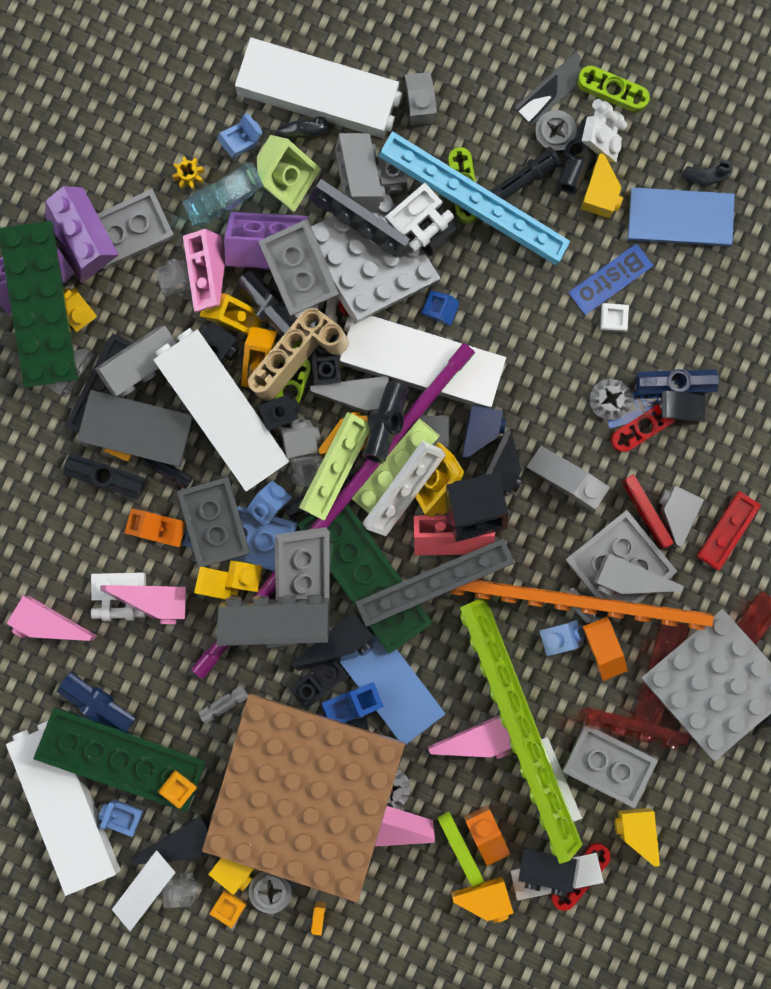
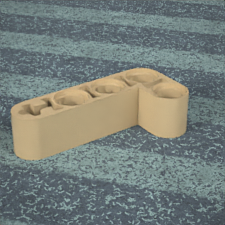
[248,308,349,401]

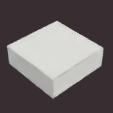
[600,303,629,332]

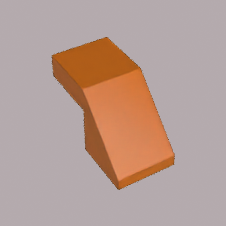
[124,508,186,547]
[583,616,627,681]

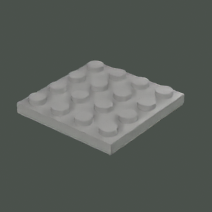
[311,192,441,324]
[641,609,771,762]

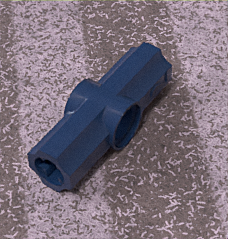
[636,369,719,395]
[57,672,137,732]

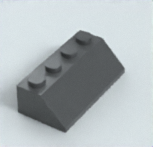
[217,594,330,646]

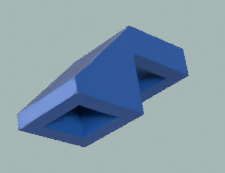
[320,682,384,723]

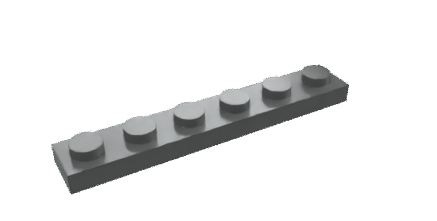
[356,538,515,627]

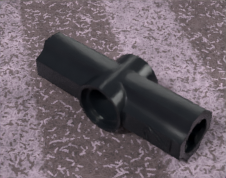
[556,116,596,195]
[237,270,298,337]
[362,381,409,464]
[63,453,146,500]

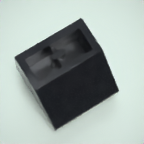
[446,472,508,542]

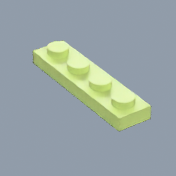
[299,412,370,521]
[352,418,440,513]

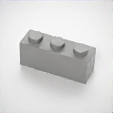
[335,133,385,213]
[95,326,177,397]

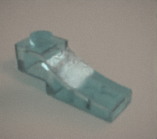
[183,162,263,226]

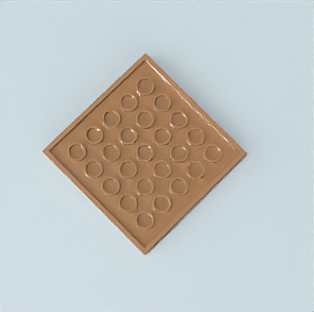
[202,694,406,903]

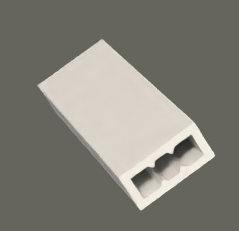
[235,37,402,139]
[336,316,506,408]
[153,328,290,491]
[6,721,120,896]

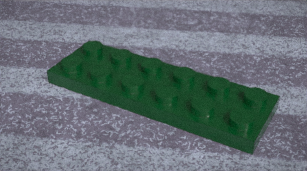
[0,221,79,388]
[298,504,432,654]
[33,706,206,812]

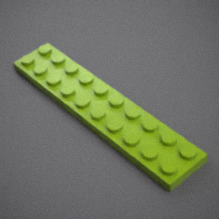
[460,598,583,864]

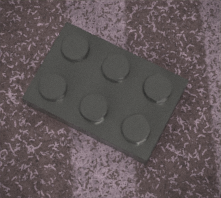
[177,477,251,568]

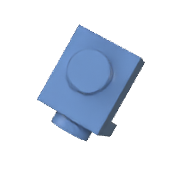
[217,113,262,159]
[246,480,292,526]
[540,620,585,656]
[98,799,144,837]

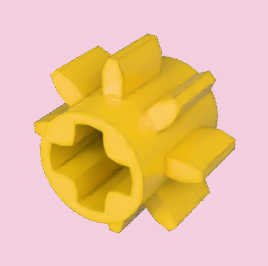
[172,156,205,191]

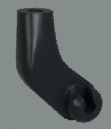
[278,117,329,138]
[681,160,733,187]

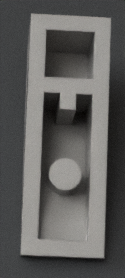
[310,376,389,414]
[526,446,610,511]
[593,553,684,597]

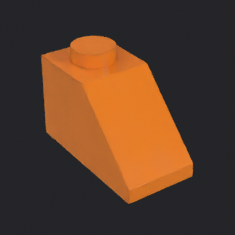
[464,805,511,866]

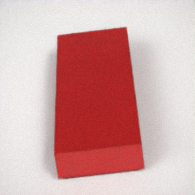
[621,474,674,549]
[695,491,761,571]

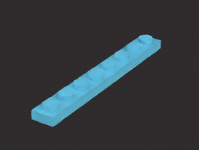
[378,131,570,265]

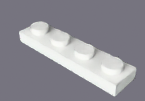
[363,441,446,536]

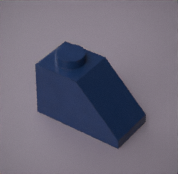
[461,405,506,460]

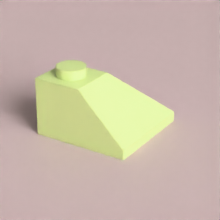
[257,135,321,212]

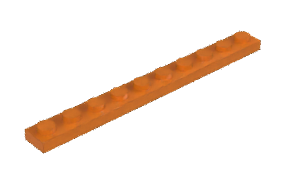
[449,580,714,630]

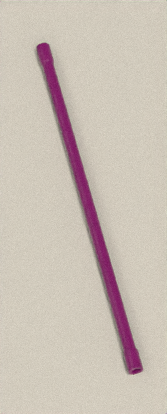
[191,342,476,679]

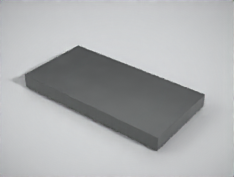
[77,390,194,467]

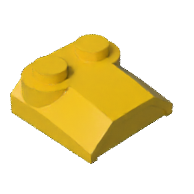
[415,442,464,517]

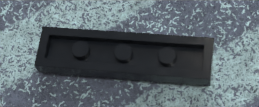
[309,179,410,257]
[64,333,133,433]

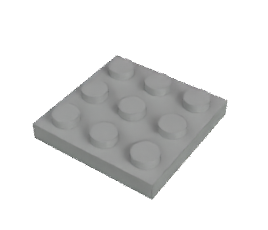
[565,510,677,621]

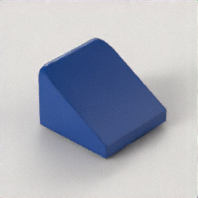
[421,290,459,325]

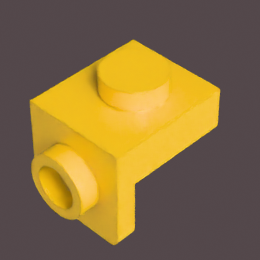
[64,287,97,332]
[226,560,262,592]

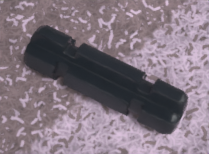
[143,459,192,489]

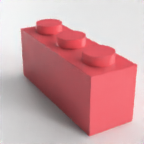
[414,515,495,556]

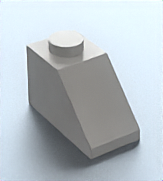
[405,72,437,126]
[659,486,704,548]

